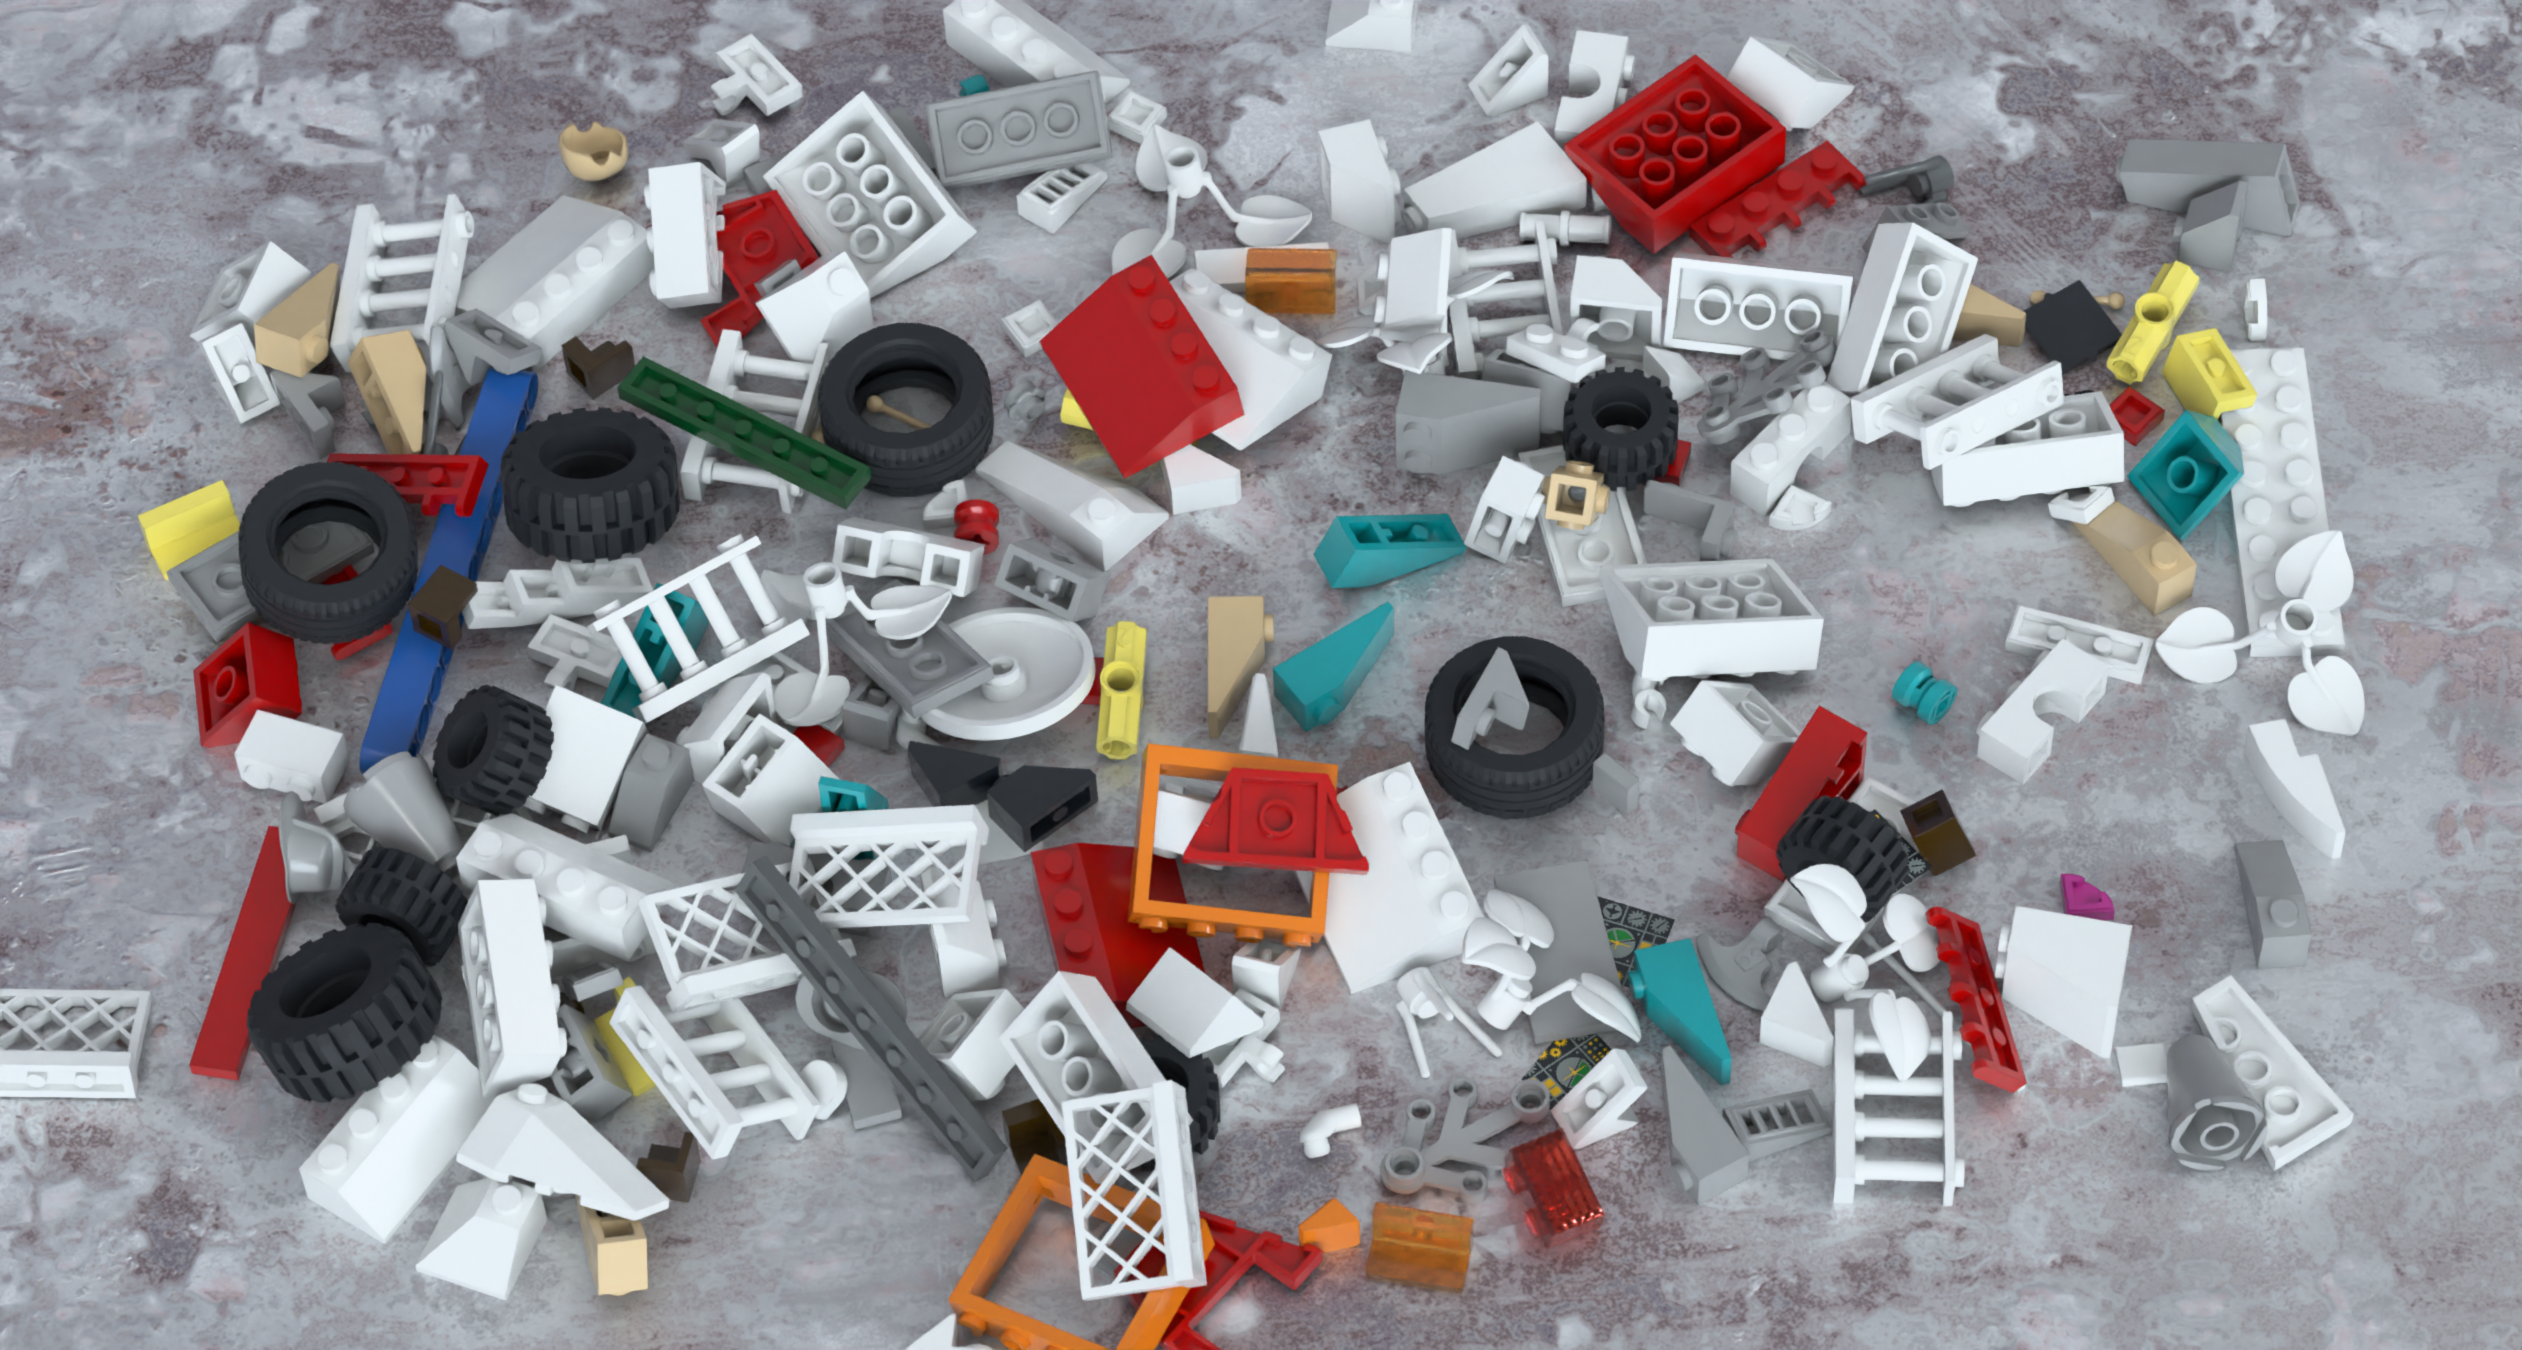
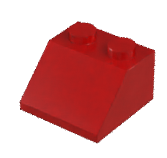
[193,622,302,748]

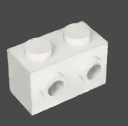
[1464,456,1546,564]
[234,709,350,803]

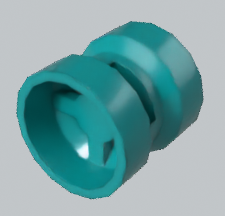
[1891,661,1958,725]

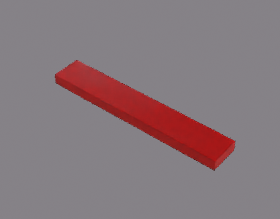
[189,826,297,1081]

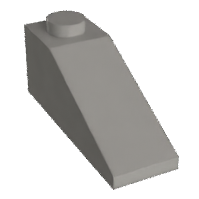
[2234,840,2312,969]
[1661,1045,1750,1205]

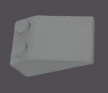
[1395,370,1541,475]

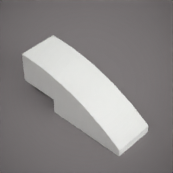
[2244,719,2346,859]

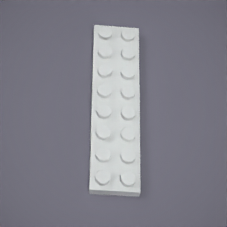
[2219,348,2345,658]

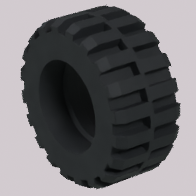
[500,407,680,563]
[247,923,442,1103]

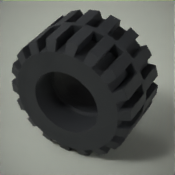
[1563,367,1679,492]
[432,685,554,816]
[1776,796,1909,923]
[335,847,468,967]
[1137,1035,1221,1170]

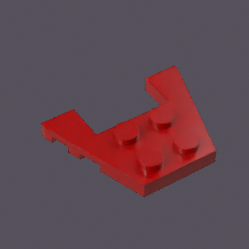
[646,190,819,348]
[1114,1210,1323,1350]

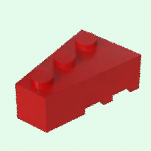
[1735,705,1867,883]

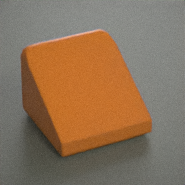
[1298,1198,1360,1253]

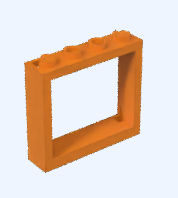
[1127,743,1338,948]
[948,1154,1215,1350]

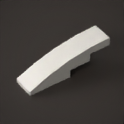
[462,558,653,629]

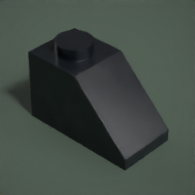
[986,765,1098,852]

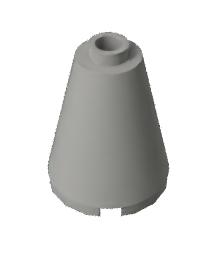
[343,751,464,880]
[2167,1035,2268,1171]

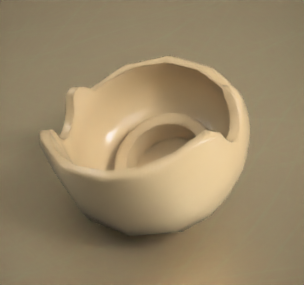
[558,121,629,181]

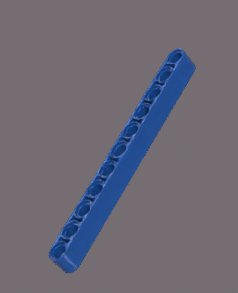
[359,366,538,774]

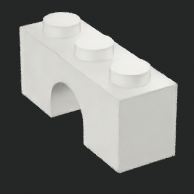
[1554,30,1635,158]
[1730,381,1852,517]
[832,517,985,597]
[1976,638,2109,785]

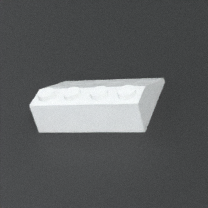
[763,91,978,299]
[455,195,655,373]
[1169,268,1332,451]
[1599,558,1824,681]
[1293,762,1485,994]

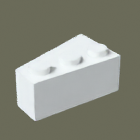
[644,162,726,309]

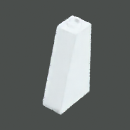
[1401,121,1587,239]

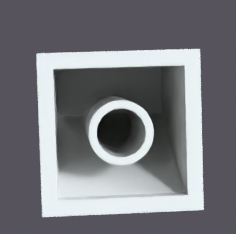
[521,685,649,834]
[1995,906,2132,1059]

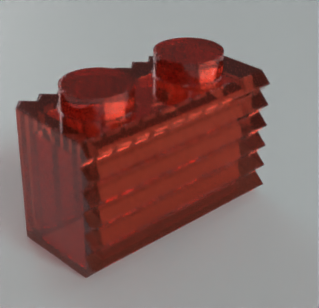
[1502,1128,1605,1250]

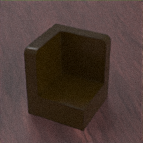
[561,336,635,400]
[408,565,478,650]
[1900,789,1977,876]
[1002,1099,1068,1176]
[636,1131,701,1203]

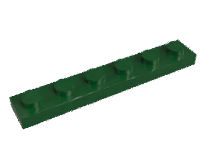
[617,356,872,510]

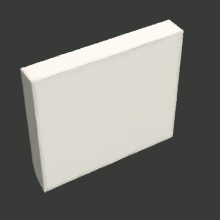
[2115,1042,2167,1087]

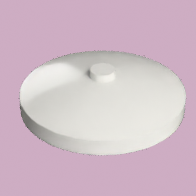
[920,607,1096,741]

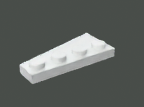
[2190,975,2353,1171]

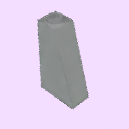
[2116,139,2300,236]

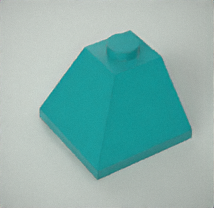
[2127,410,2244,540]

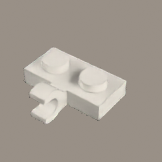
[711,33,803,116]
[1506,318,1606,383]
[527,614,622,701]
[1202,988,1285,1088]

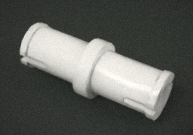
[1520,210,1611,246]

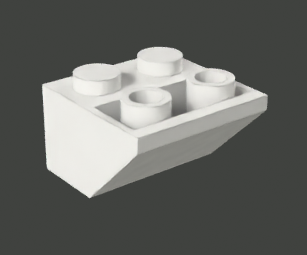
[1318,119,1401,244]
[702,714,839,848]

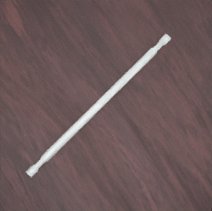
[1862,932,2025,1093]

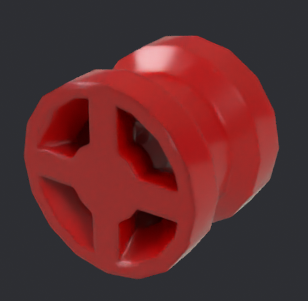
[954,499,999,555]

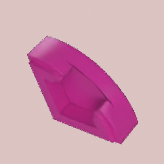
[2059,873,2115,921]

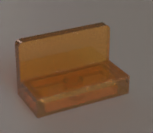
[1245,248,1337,314]
[1366,1202,1474,1293]

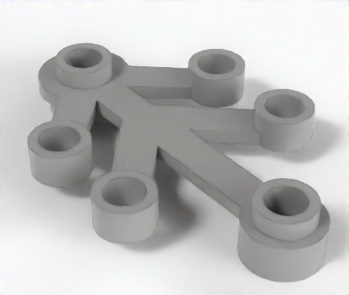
[1697,329,1837,445]
[1380,1076,1550,1205]

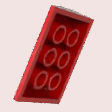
[1564,54,1786,254]
[1039,254,1244,479]
[1031,842,1206,1029]

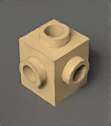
[1541,461,1610,530]

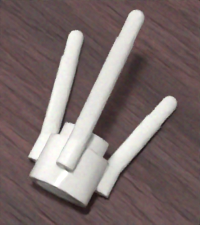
[1396,967,1502,1079]

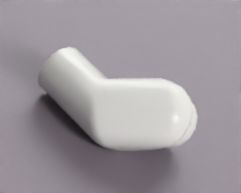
[896,708,943,750]
[1299,1103,1362,1158]

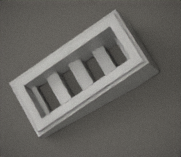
[1722,1089,1832,1162]

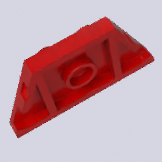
[1182,767,1369,875]

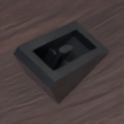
[908,741,1003,807]

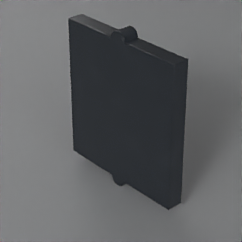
[2023,280,2122,375]

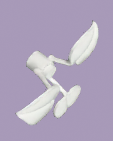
[1111,123,1313,279]
[1315,270,1514,376]
[2155,530,2365,736]
[760,562,952,726]
[1790,864,1940,1082]
[1462,889,1641,1043]

